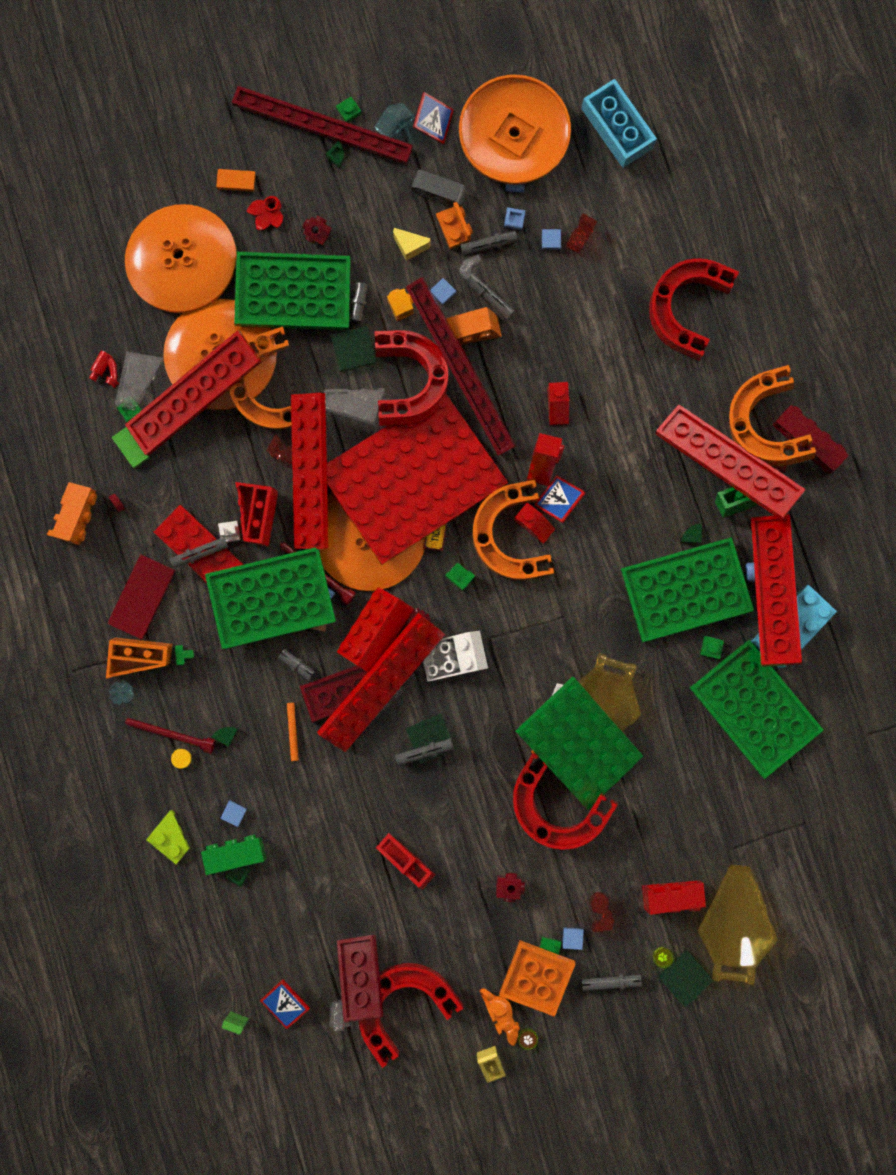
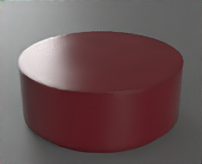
[109,494,125,513]

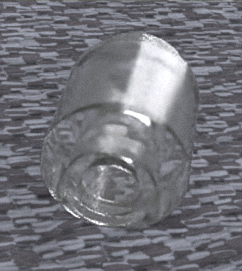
[329,1000,349,1031]

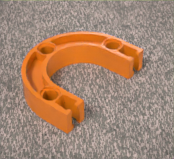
[229,327,292,430]
[729,365,816,467]
[473,480,554,580]

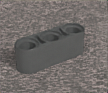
[411,170,468,207]

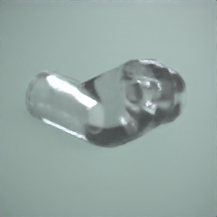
[459,254,482,279]

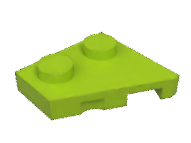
[146,810,190,864]

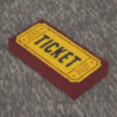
[424,524,447,552]

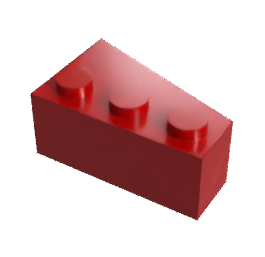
[526,433,565,486]
[235,482,278,547]
[642,880,706,915]

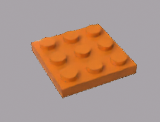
[499,940,576,1017]

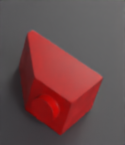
[547,382,569,425]
[514,503,555,544]

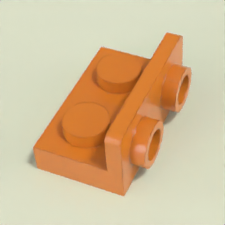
[436,202,473,250]

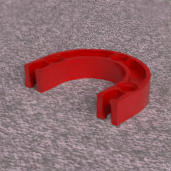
[649,258,739,361]
[374,330,448,426]
[513,752,618,850]
[359,963,463,1068]

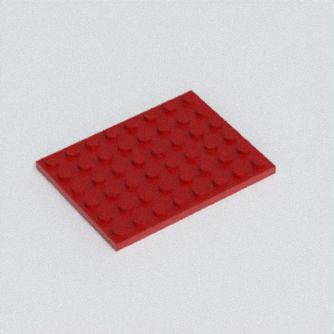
[327,394,508,566]

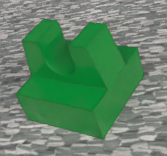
[175,645,194,666]

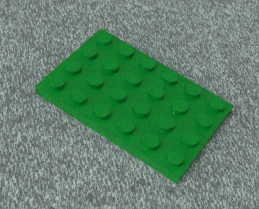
[234,252,350,330]
[620,537,754,642]
[205,547,336,650]
[689,640,824,779]
[515,676,643,810]

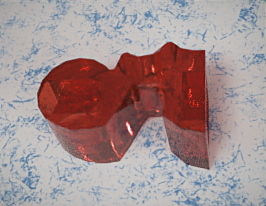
[566,213,598,253]
[266,434,292,466]
[590,892,615,932]

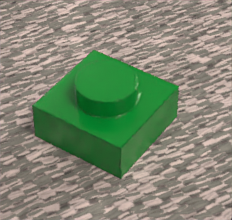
[336,97,362,123]
[700,636,724,659]
[539,936,561,955]

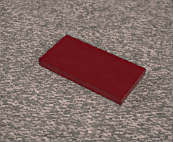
[107,554,176,640]
[299,666,368,723]
[337,935,383,1022]

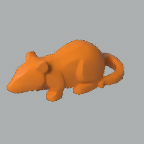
[479,988,520,1046]

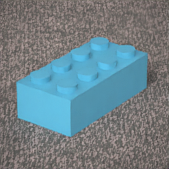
[581,79,657,168]
[751,585,837,668]

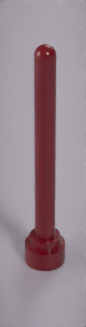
[280,542,356,605]
[125,718,216,754]

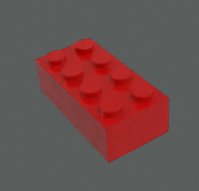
[337,587,414,672]

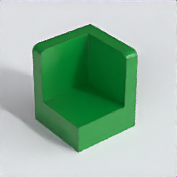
[445,563,475,591]

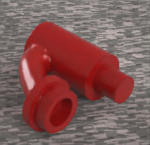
[89,350,120,388]

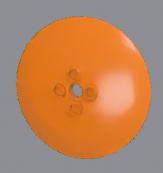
[459,75,571,184]
[125,204,237,313]
[164,299,277,410]
[319,492,426,591]

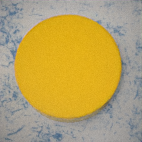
[171,749,192,768]

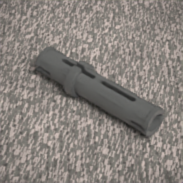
[460,230,518,256]
[466,273,515,320]
[170,537,229,569]
[395,738,454,766]
[581,974,642,992]

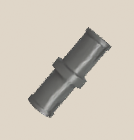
[350,282,368,323]
[278,649,316,681]

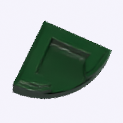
[326,141,344,168]
[681,524,702,543]
[212,727,238,746]
[224,866,251,887]

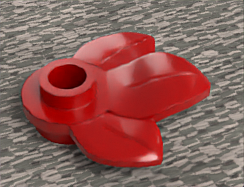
[247,196,283,230]

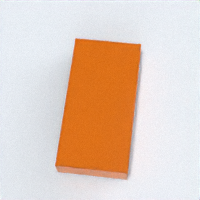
[216,169,256,192]

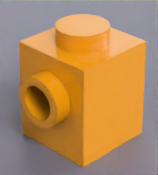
[387,289,414,321]

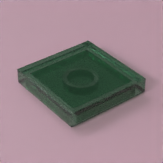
[331,326,377,372]
[406,713,456,764]
[658,950,714,1007]

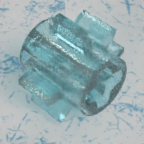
[109,680,134,706]

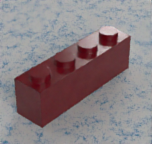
[772,405,849,475]

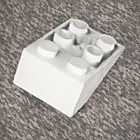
[423,631,488,682]

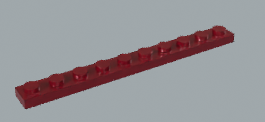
[232,86,413,165]
[406,277,516,456]

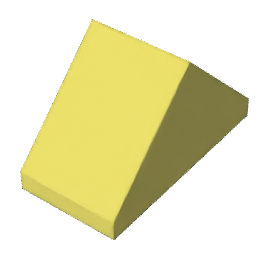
[393,228,430,260]
[477,1046,506,1083]

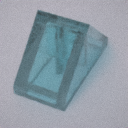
[375,103,415,137]

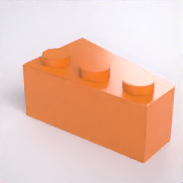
[446,307,502,344]
[47,482,97,546]
[106,637,173,678]

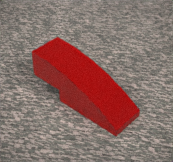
[376,833,436,889]

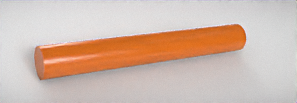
[287,703,299,761]

